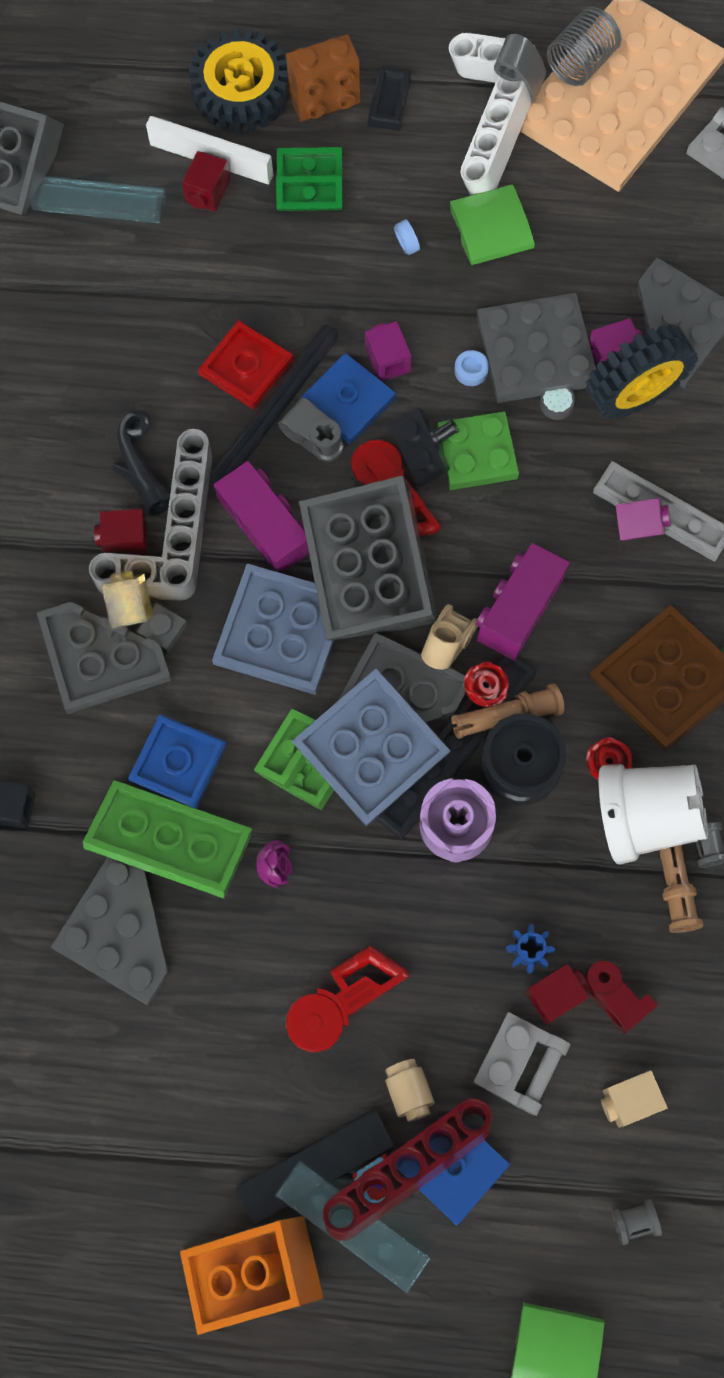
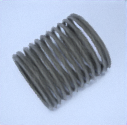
[546,6,622,86]

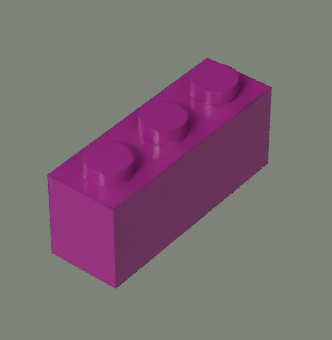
[214,461,309,573]
[476,543,570,661]

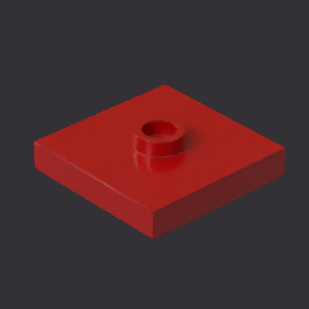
[198,320,294,410]

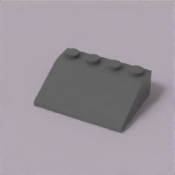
[0,102,64,216]
[299,476,438,641]

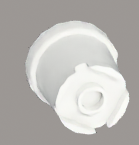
[598,764,708,865]

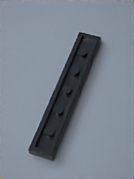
[375,656,537,841]

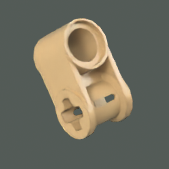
[421,604,478,670]

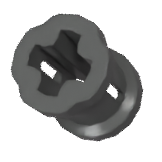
[695,822,724,868]
[611,1198,662,1245]

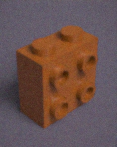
[286,34,360,122]

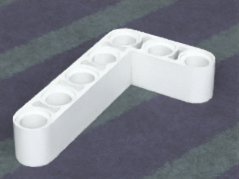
[449,33,535,196]

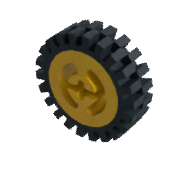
[189,29,290,132]
[586,324,698,419]

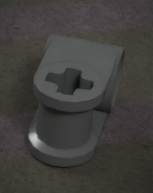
[278,398,344,462]

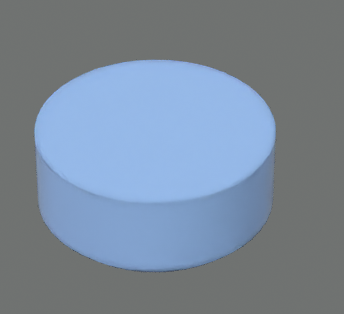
[394,219,420,255]
[454,350,489,386]

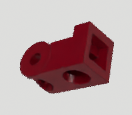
[585,960,658,1035]

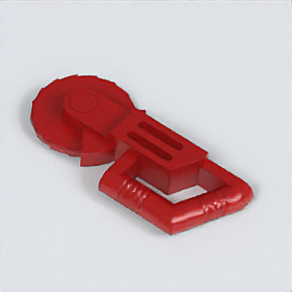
[351,439,441,536]
[286,945,410,1052]

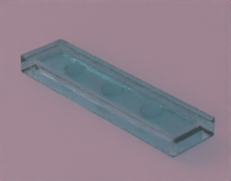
[30,176,166,223]
[276,1160,430,1293]

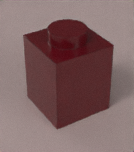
[182,151,231,212]
[94,509,148,555]
[525,964,589,1026]

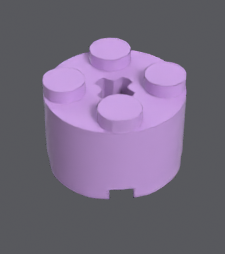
[419,779,496,863]

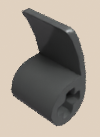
[494,34,546,102]

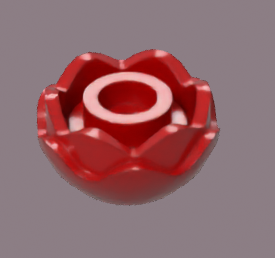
[464,661,509,707]
[586,737,632,780]

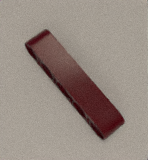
[322,1099,492,1241]

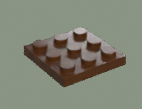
[590,604,724,752]

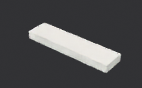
[146,116,273,185]

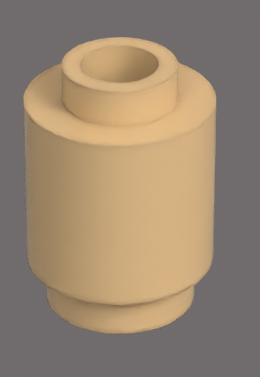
[385,1059,435,1122]

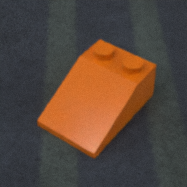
[180,1216,324,1335]

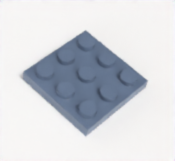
[212,563,335,695]
[292,669,450,826]

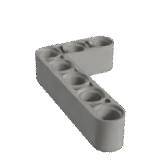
[89,429,212,601]

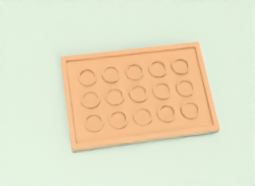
[520,0,724,192]

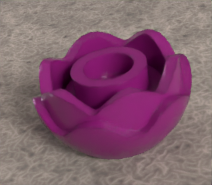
[257,840,293,888]

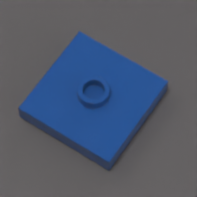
[301,353,396,445]
[128,714,227,809]
[398,1109,510,1226]

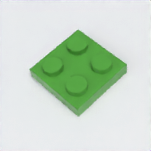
[437,411,519,490]

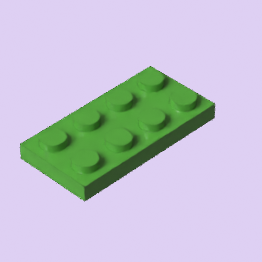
[83,780,252,898]

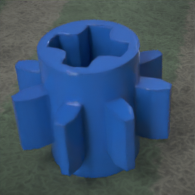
[506,924,555,975]

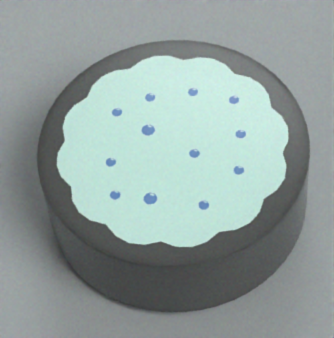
[540,388,575,420]

